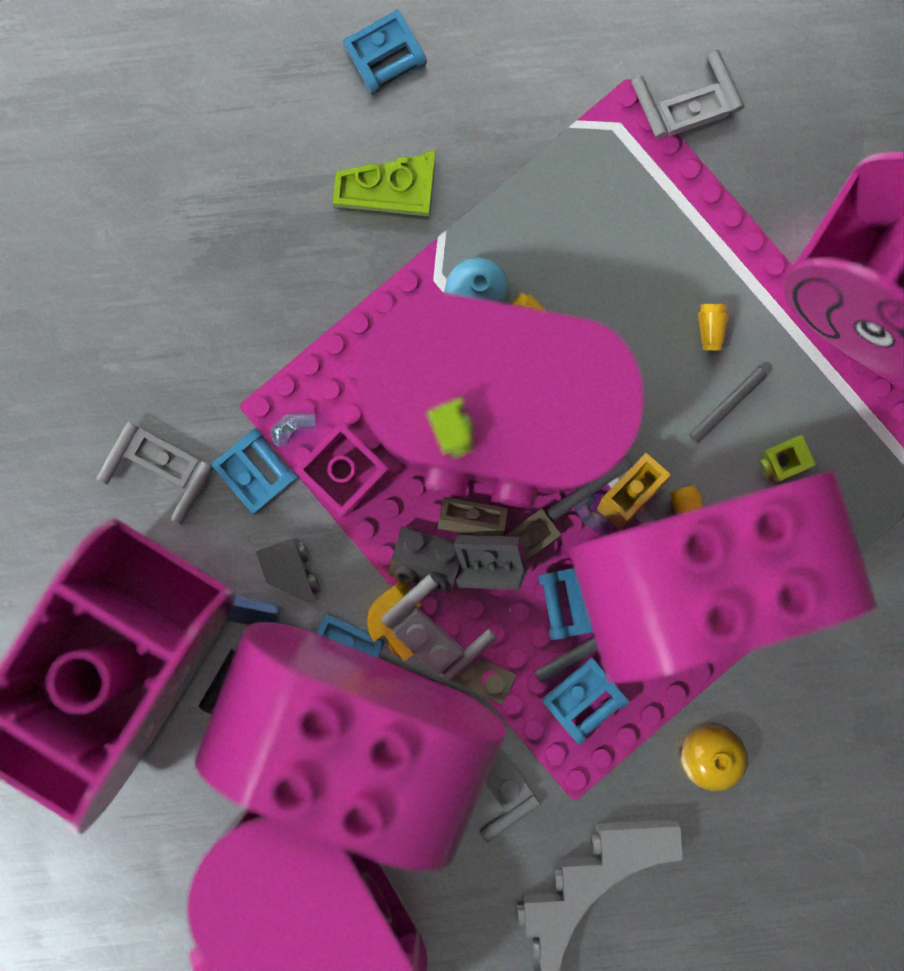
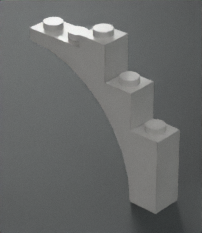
[517,819,683,971]

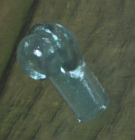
[270,413,316,446]
[574,495,613,536]

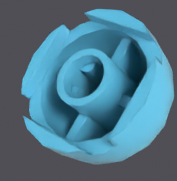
[444,257,510,304]

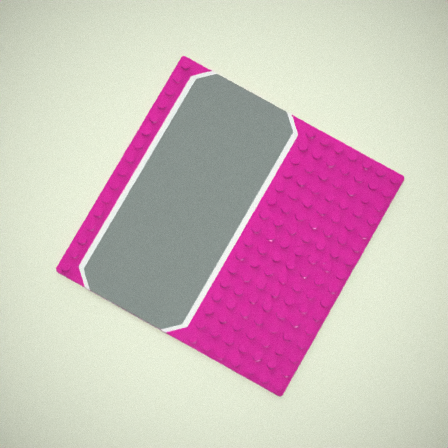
[240,79,904,800]

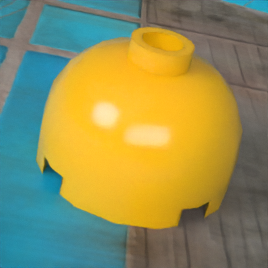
[680,724,748,792]

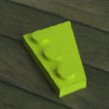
[332,150,436,216]

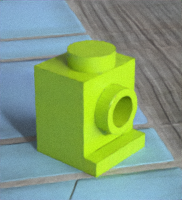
[427,398,475,458]
[758,435,816,482]

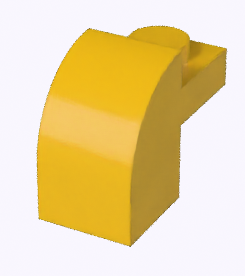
[367,581,422,661]

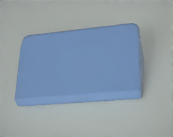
[226,597,282,625]

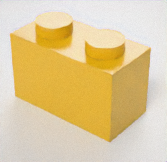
[597,453,671,531]

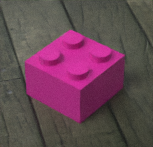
[294,422,390,518]

